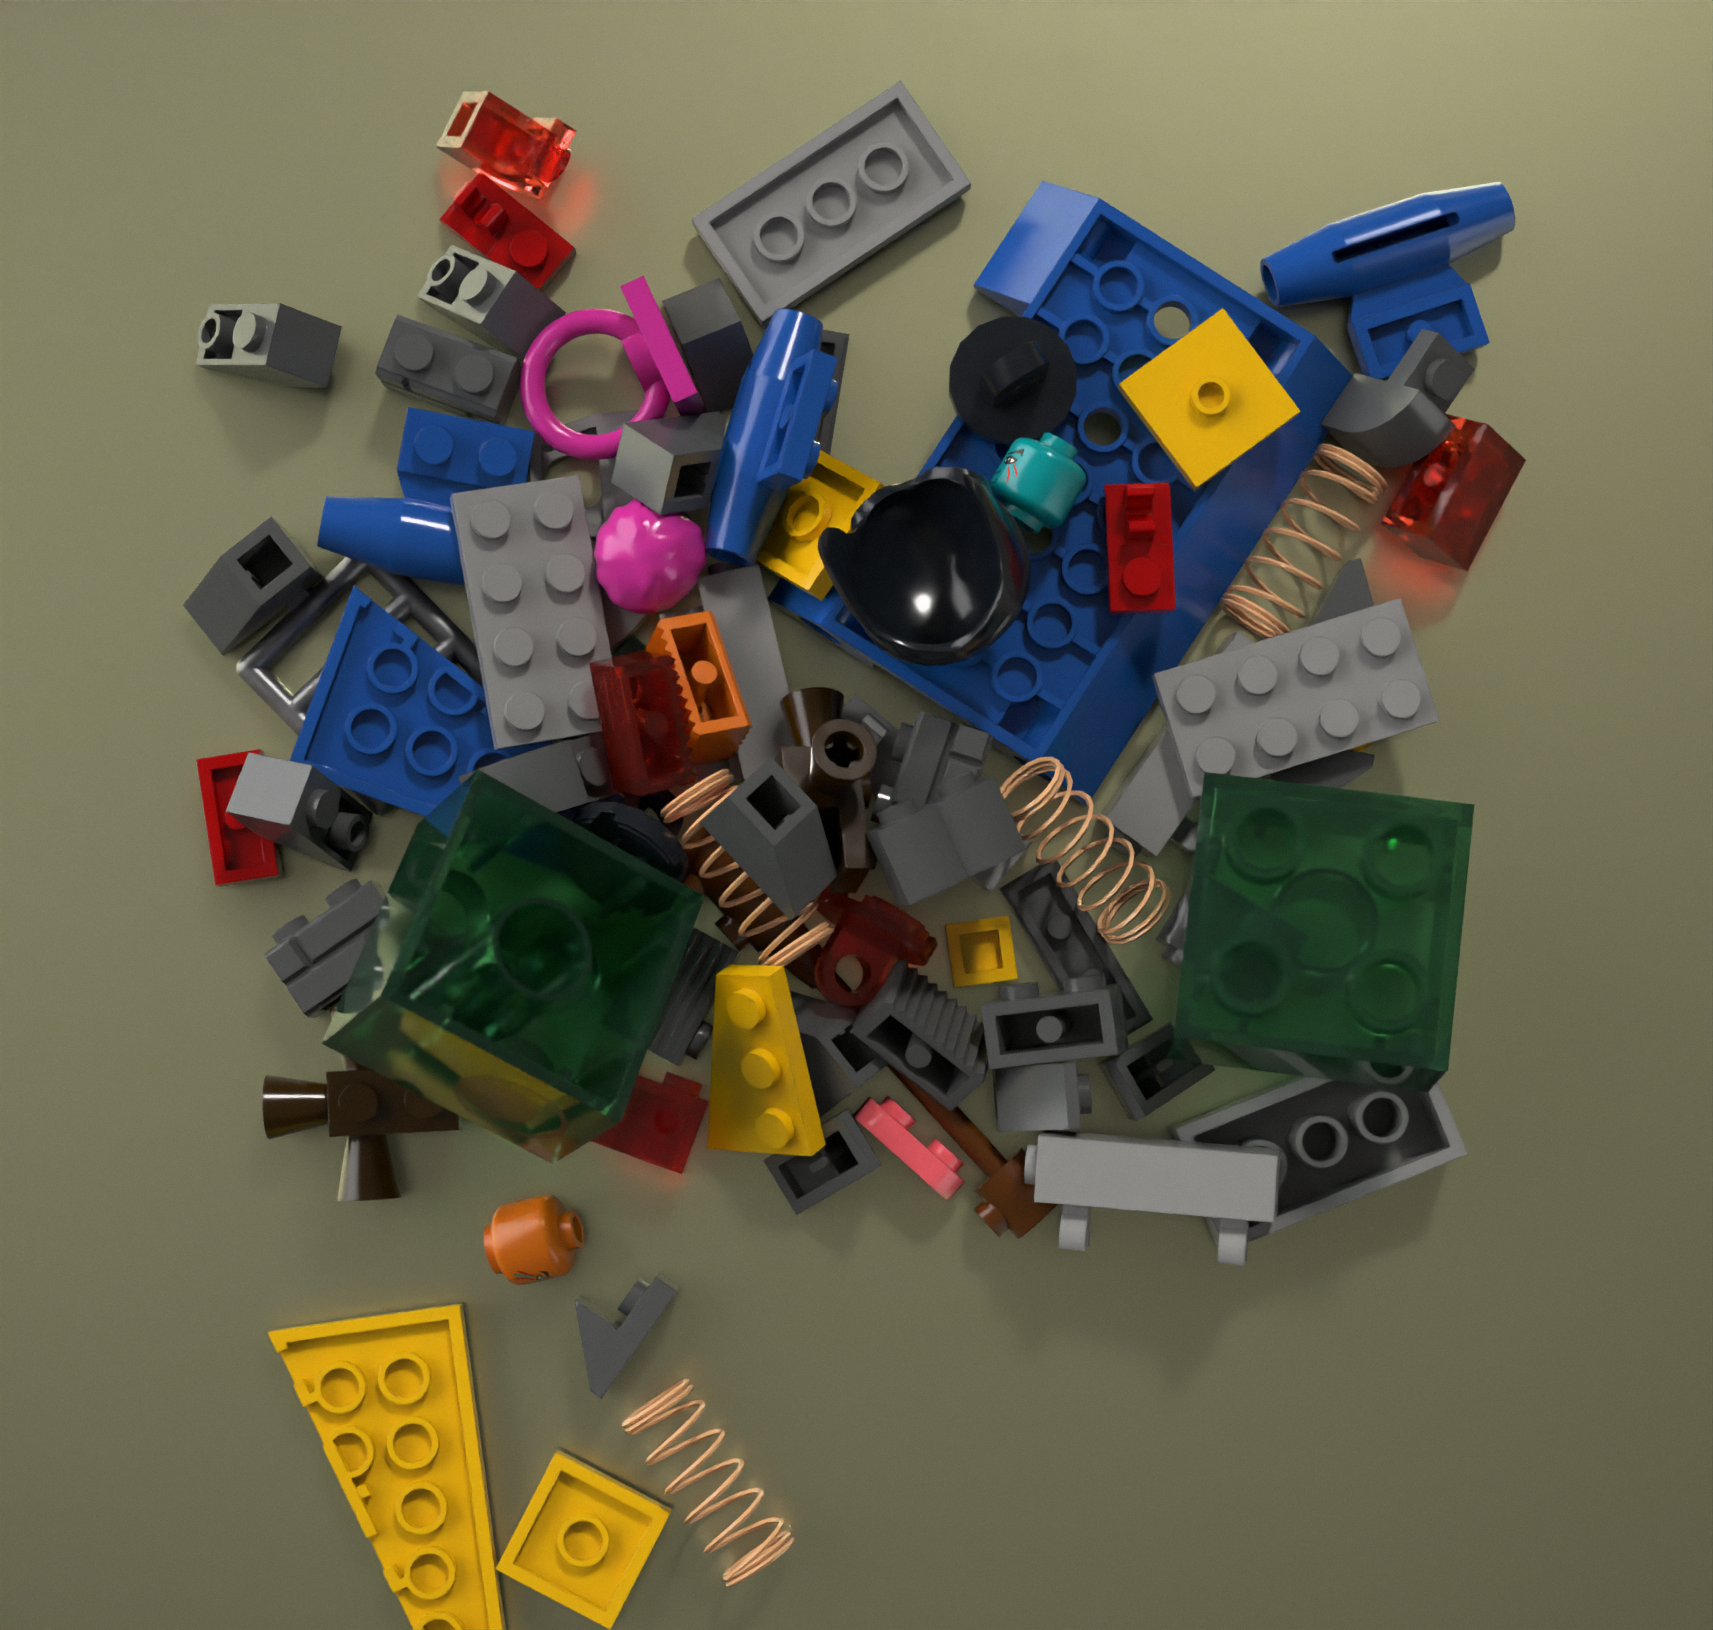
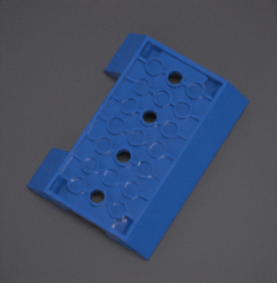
[767,181,1353,806]

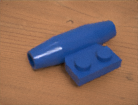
[1260,182,1515,380]
[705,309,838,567]
[317,407,535,587]

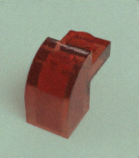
[436,91,576,199]

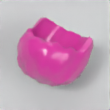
[594,499,707,615]

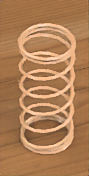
[1219,444,1388,639]
[1000,756,1171,944]
[660,769,835,966]
[621,1378,795,1587]

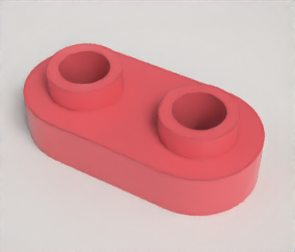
[852,1095,965,1201]

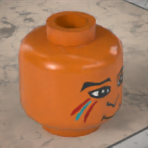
[483,1194,585,1285]

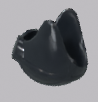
[817,467,1031,666]

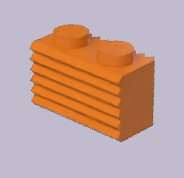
[639,611,752,768]

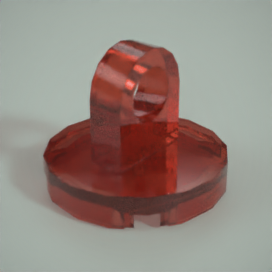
[814,884,938,1006]

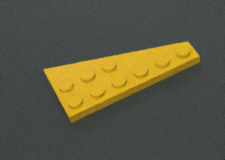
[267,1303,506,1630]

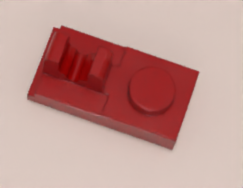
[439,172,576,293]
[1103,482,1176,615]

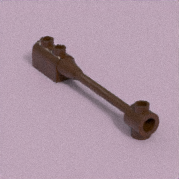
[682,827,1058,1239]

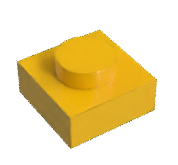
[945,916,1018,988]

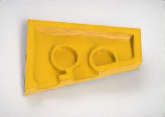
[707,964,826,1156]

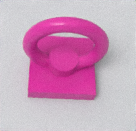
[519,275,707,460]

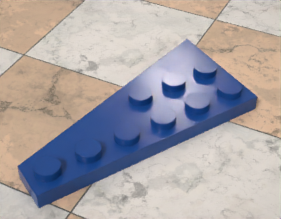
[290,585,623,869]

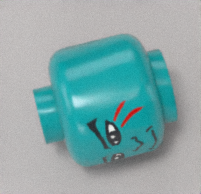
[990,432,1086,534]

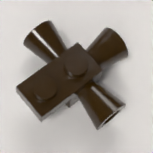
[774,687,877,893]
[262,1004,462,1202]

